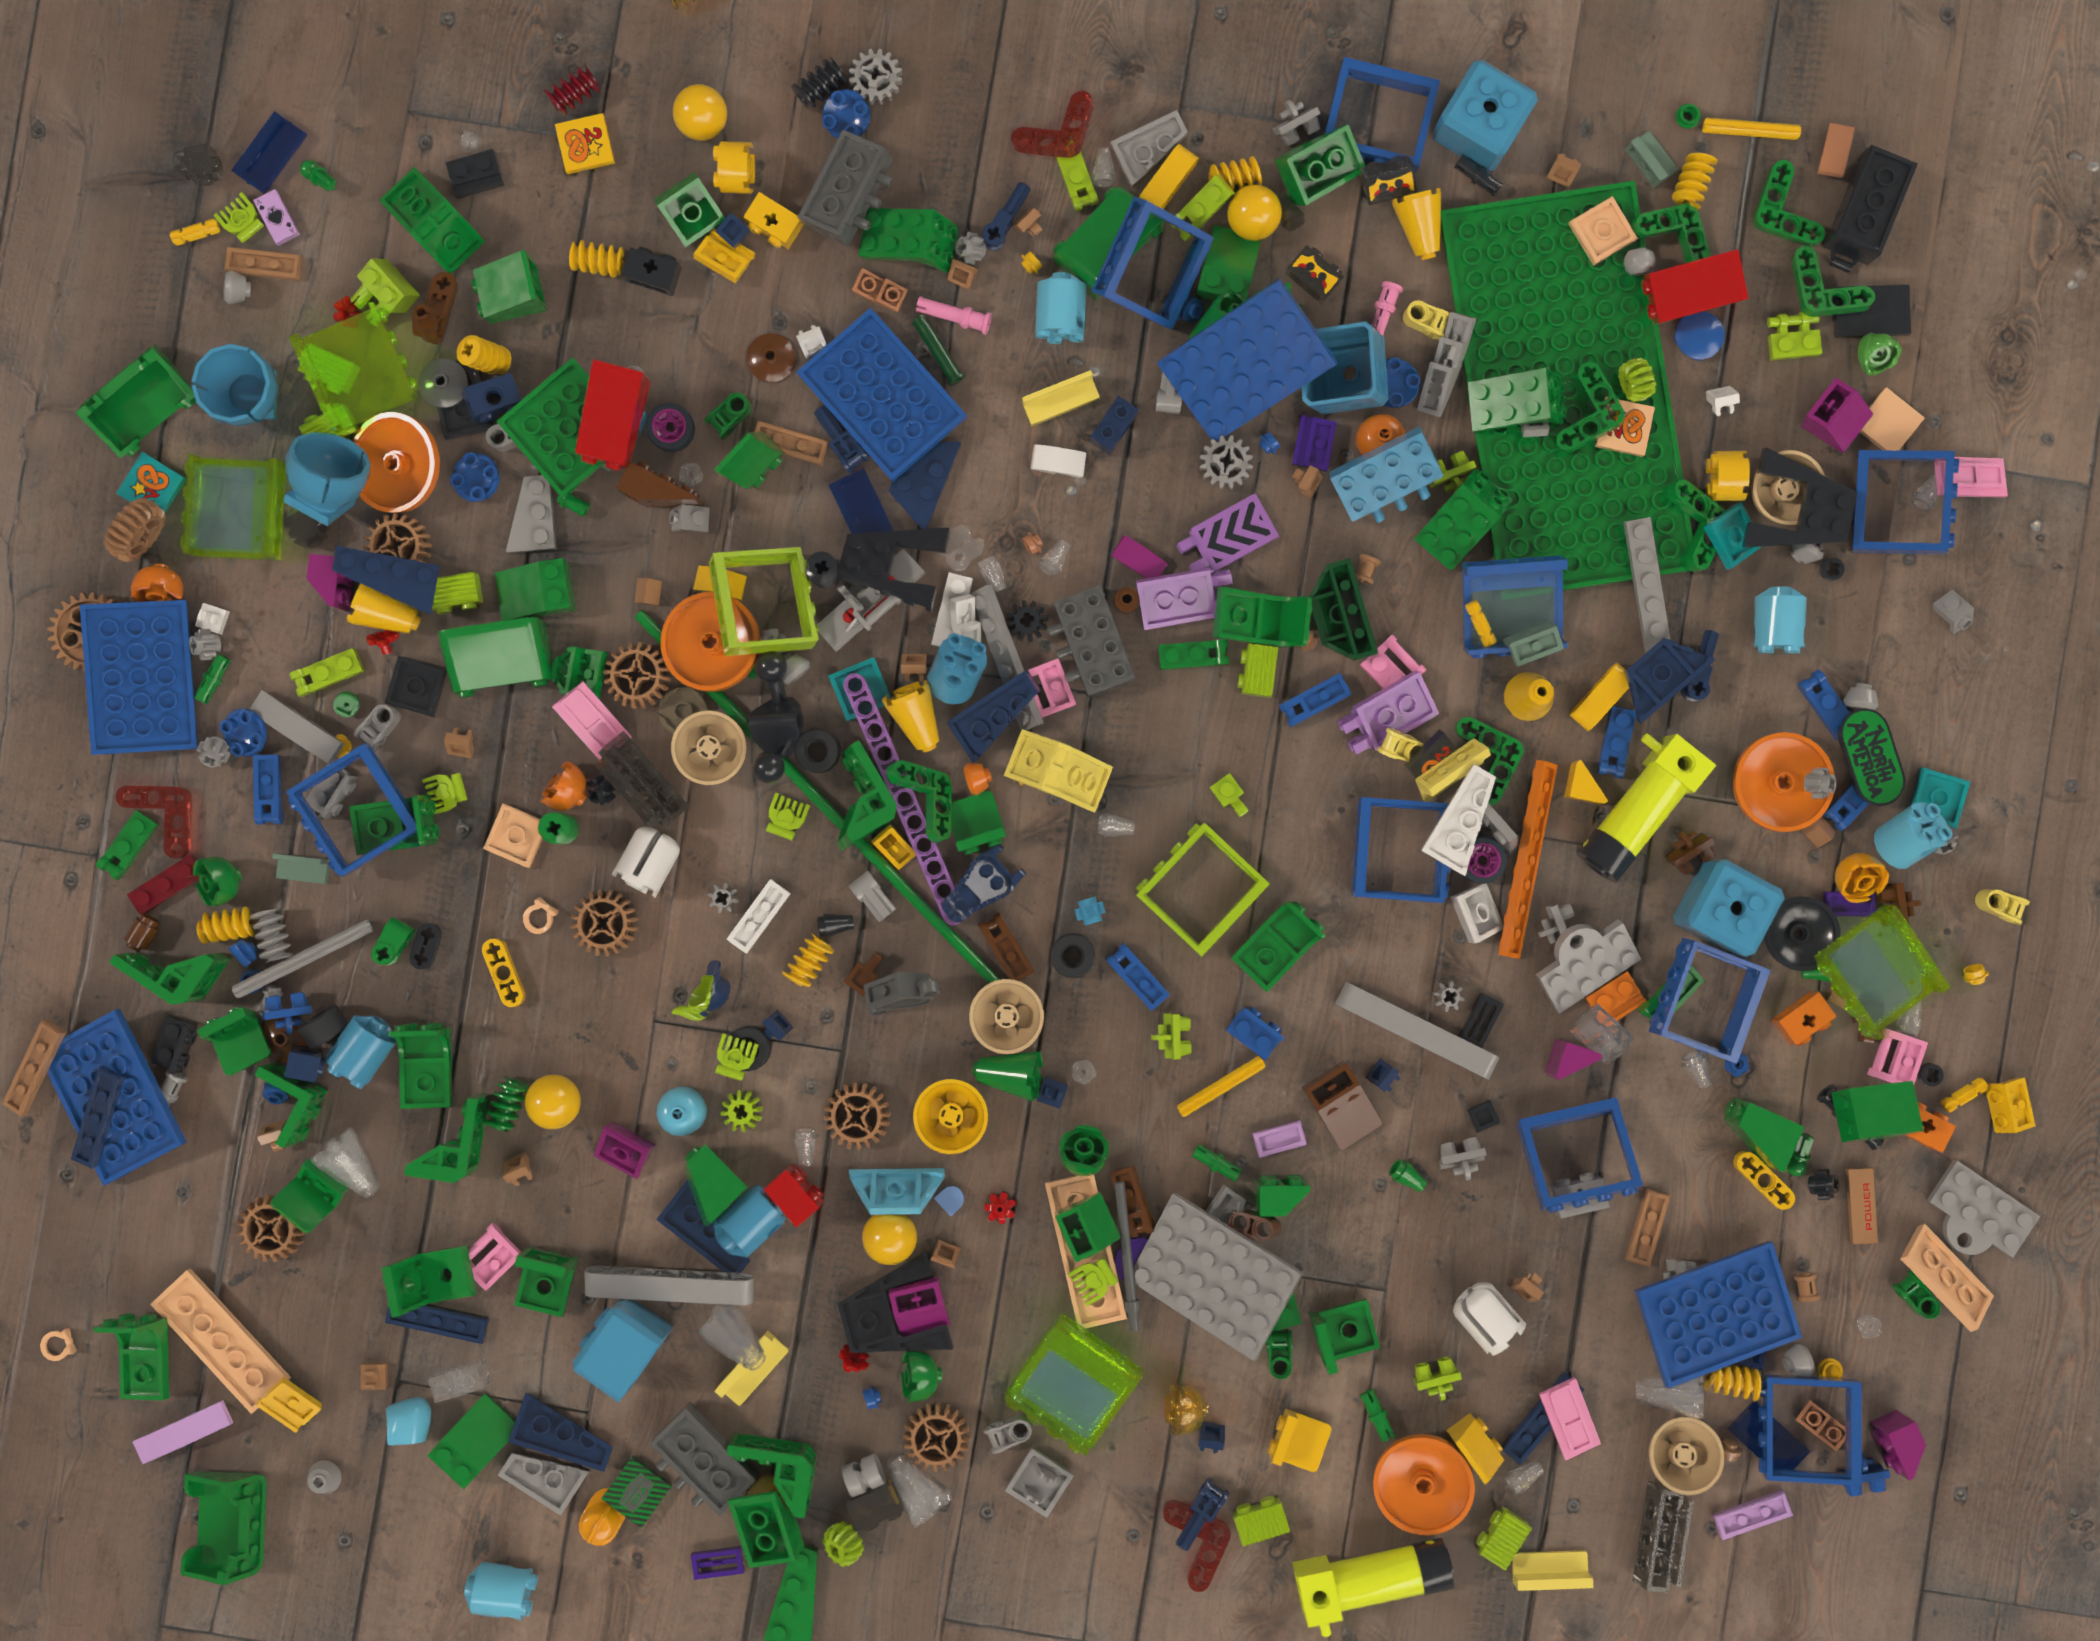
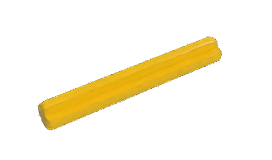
[1702,118,1801,140]
[1177,1056,1266,1117]

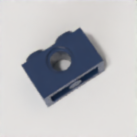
[462,373,522,423]
[1090,396,1139,456]
[284,1045,325,1082]

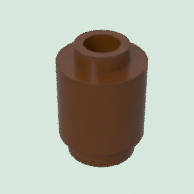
[1114,587,1139,614]
[124,913,160,952]

